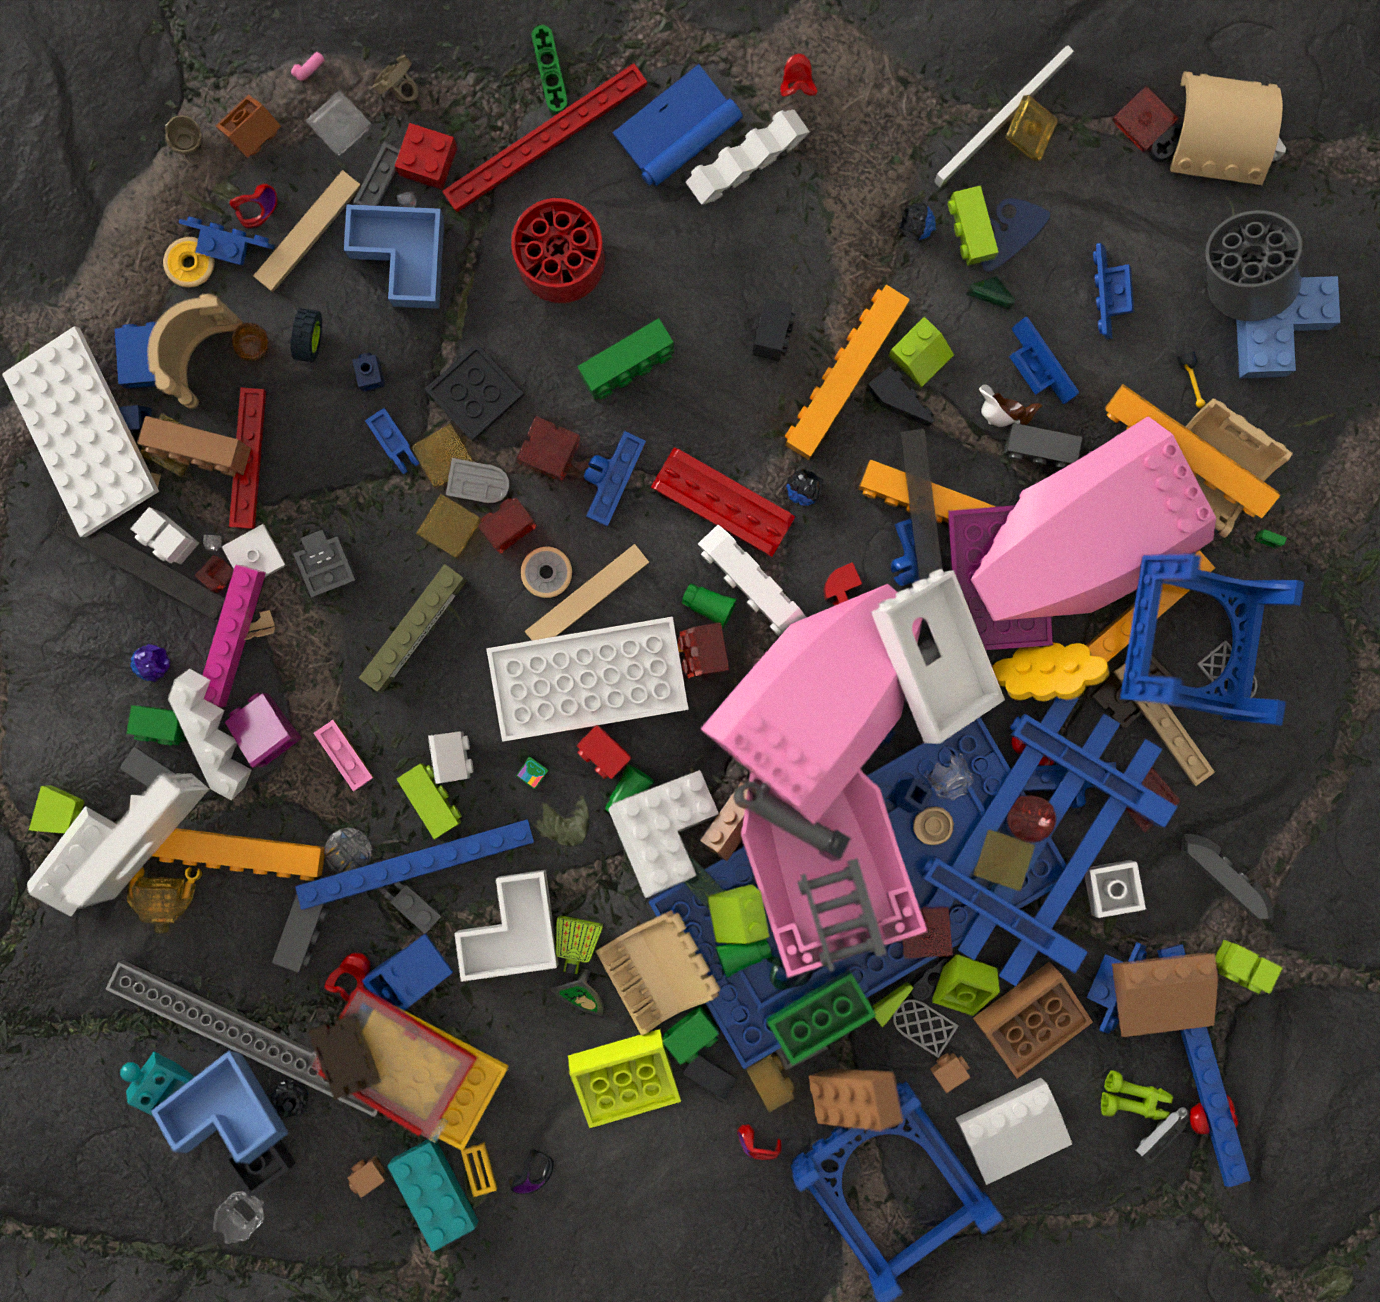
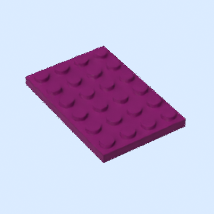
[948,505,1053,650]

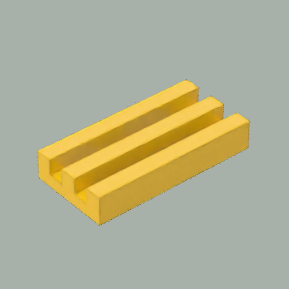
[461,1142,497,1197]

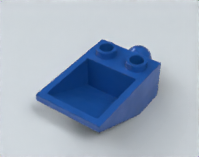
[361,933,453,1013]

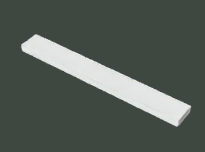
[935,46,1074,188]

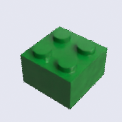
[126,705,188,745]
[663,1004,719,1065]

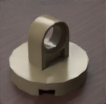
[372,55,418,102]

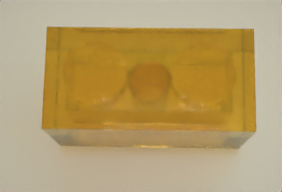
[746,1054,796,1112]

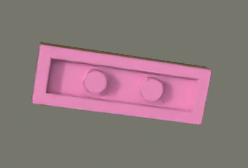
[314,720,374,791]

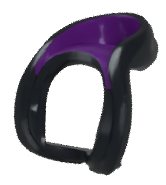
[509,1149,554,1194]

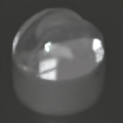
[396,191,417,208]
[203,535,223,551]

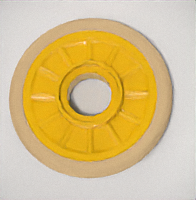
[163,237,214,287]

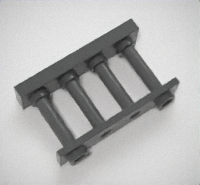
[797,858,887,971]

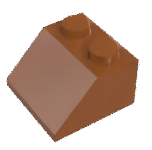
[216,95,281,158]

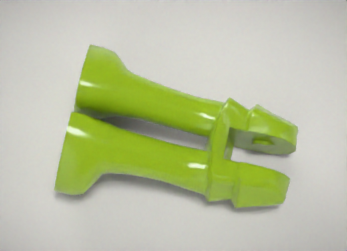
[1101,1070,1173,1120]

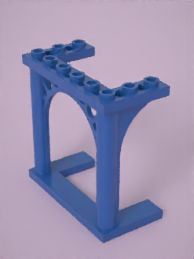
[1120,554,1304,726]
[791,1082,1003,1302]

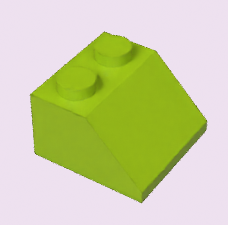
[888,317,954,388]
[707,884,769,944]
[932,954,1000,1016]

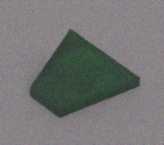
[966,276,1015,310]

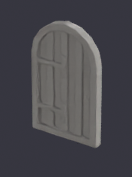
[446,458,509,503]

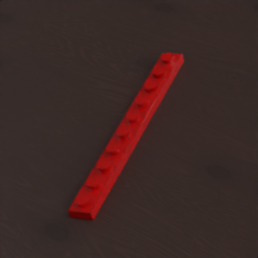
[442,64,647,213]

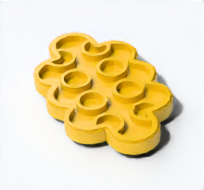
[992,643,1109,701]

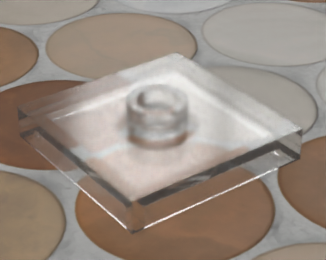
[306,90,372,156]

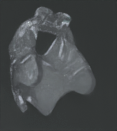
[924,753,974,801]
[213,1192,264,1244]

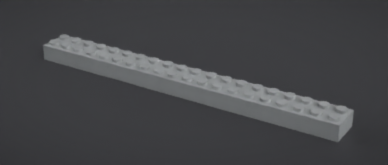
[106,960,379,1117]

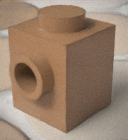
[930,1053,970,1093]
[348,1155,389,1198]

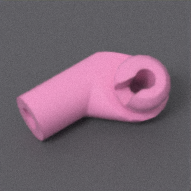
[291,52,324,81]

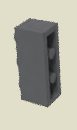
[1003,423,1082,470]
[272,895,329,972]

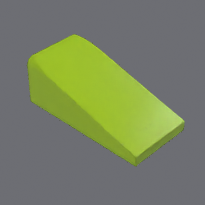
[872,982,913,1027]

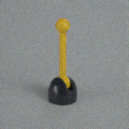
[1177,352,1205,408]

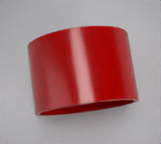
[511,198,605,303]

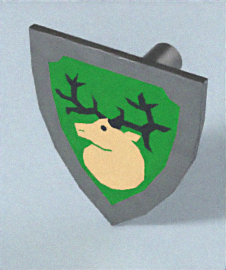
[550,969,604,1017]

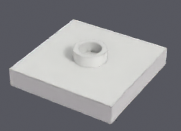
[222,524,287,577]

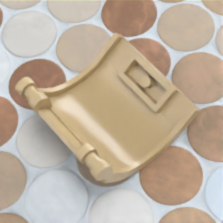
[1170,72,1282,185]
[148,294,243,409]
[1186,398,1293,538]

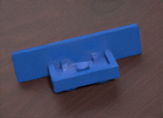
[179,216,275,265]
[1093,243,1134,339]
[1009,317,1079,404]
[1087,942,1147,1034]

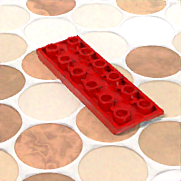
[651,447,795,557]

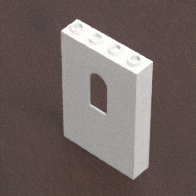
[871,569,1005,743]
[61,774,209,907]

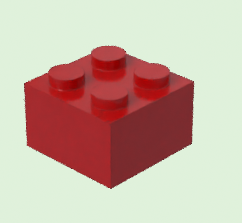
[394,123,457,190]
[577,725,632,779]

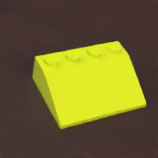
[568,1029,681,1128]

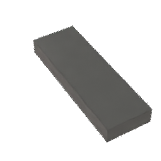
[353,142,400,206]

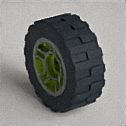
[290,308,323,363]

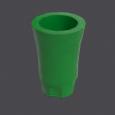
[682,584,737,629]
[605,764,655,813]
[715,938,772,978]

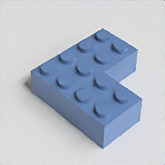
[344,205,444,309]
[1237,276,1340,378]
[151,1051,288,1163]

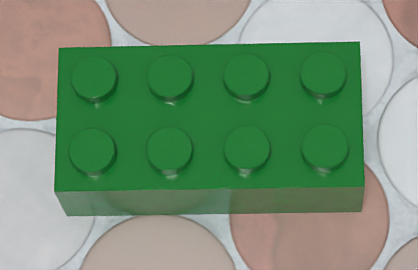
[577,318,674,400]
[766,970,876,1066]

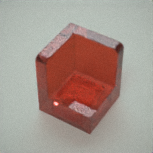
[195,555,234,593]

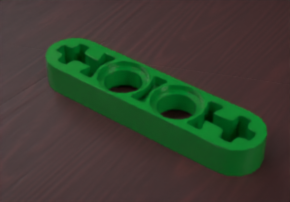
[532,25,568,115]

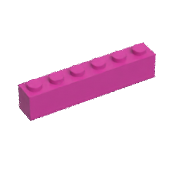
[202,565,266,708]

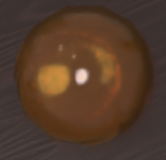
[232,322,268,361]

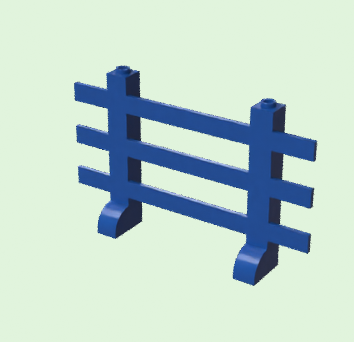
[922,697,1177,986]

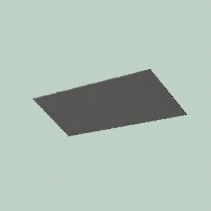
[120,747,175,788]

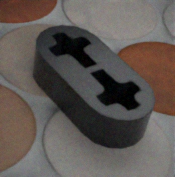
[1149,124,1183,163]

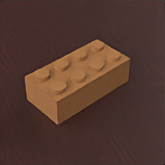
[138,416,251,477]
[809,1068,903,1131]

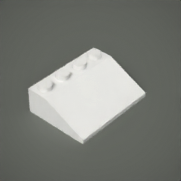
[955,1078,1072,1185]

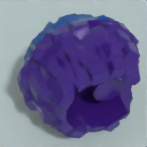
[130,644,170,682]

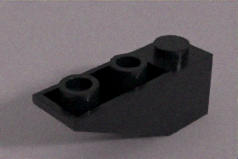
[866,367,935,427]

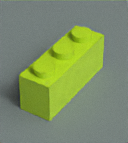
[948,186,998,265]
[397,763,462,839]

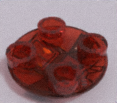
[1007,796,1056,843]

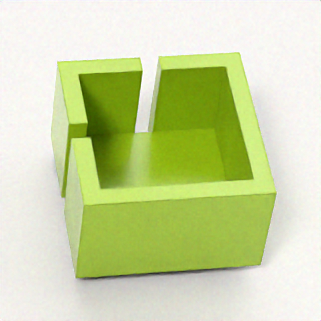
[1215,940,1282,994]

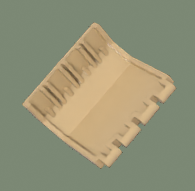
[596,910,721,1035]

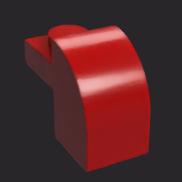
[824,562,862,606]

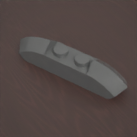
[1181,834,1274,919]

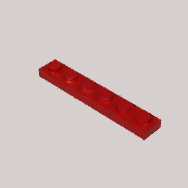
[229,388,266,529]

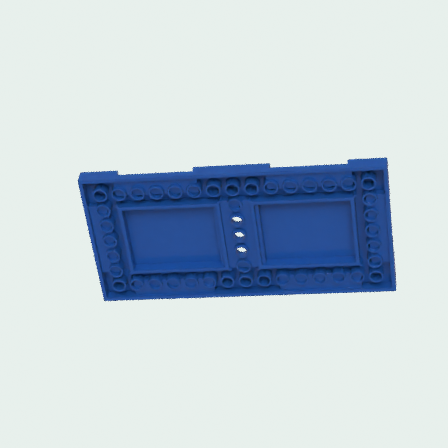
[649,717,1067,1069]

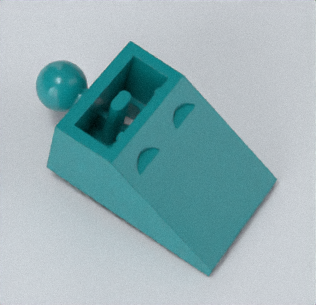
[120,1052,195,1116]

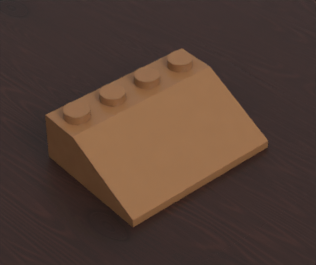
[1112,953,1218,1037]
[973,962,1093,1079]

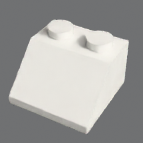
[428,732,473,784]

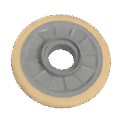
[521,547,572,598]

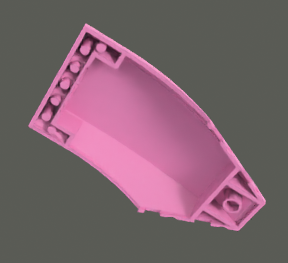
[971,417,1216,621]
[701,584,923,825]
[741,769,927,977]

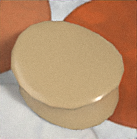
[913,806,954,845]

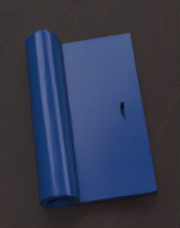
[613,64,743,187]

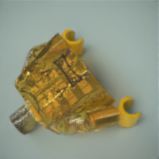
[127,867,202,933]

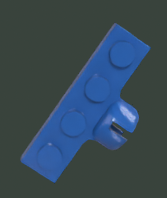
[584,431,646,526]
[891,516,938,586]
[1023,762,1116,809]

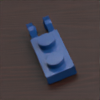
[365,408,420,474]

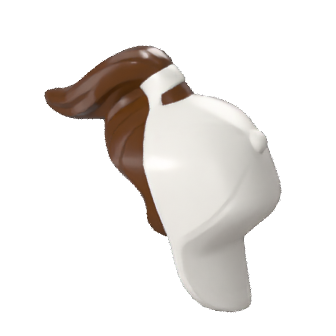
[979,384,1042,427]

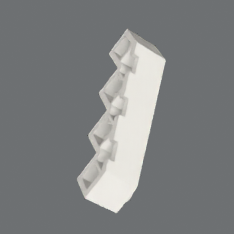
[686,110,809,205]
[698,525,807,636]
[168,669,251,800]

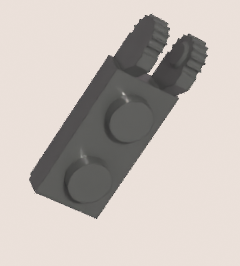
[378,881,442,934]

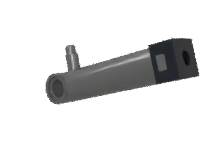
[733,782,851,861]

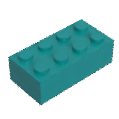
[387,1136,479,1252]

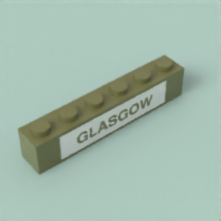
[359,564,467,693]

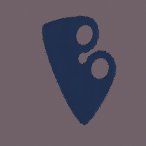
[981,198,1050,271]

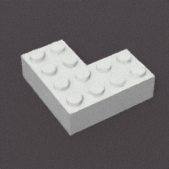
[608,770,719,898]
[455,870,559,981]

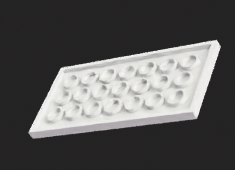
[2,326,159,537]
[486,617,689,742]

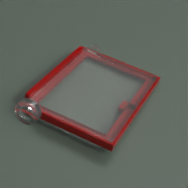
[309,985,478,1143]

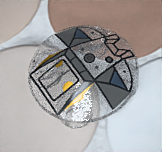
[324,827,373,874]

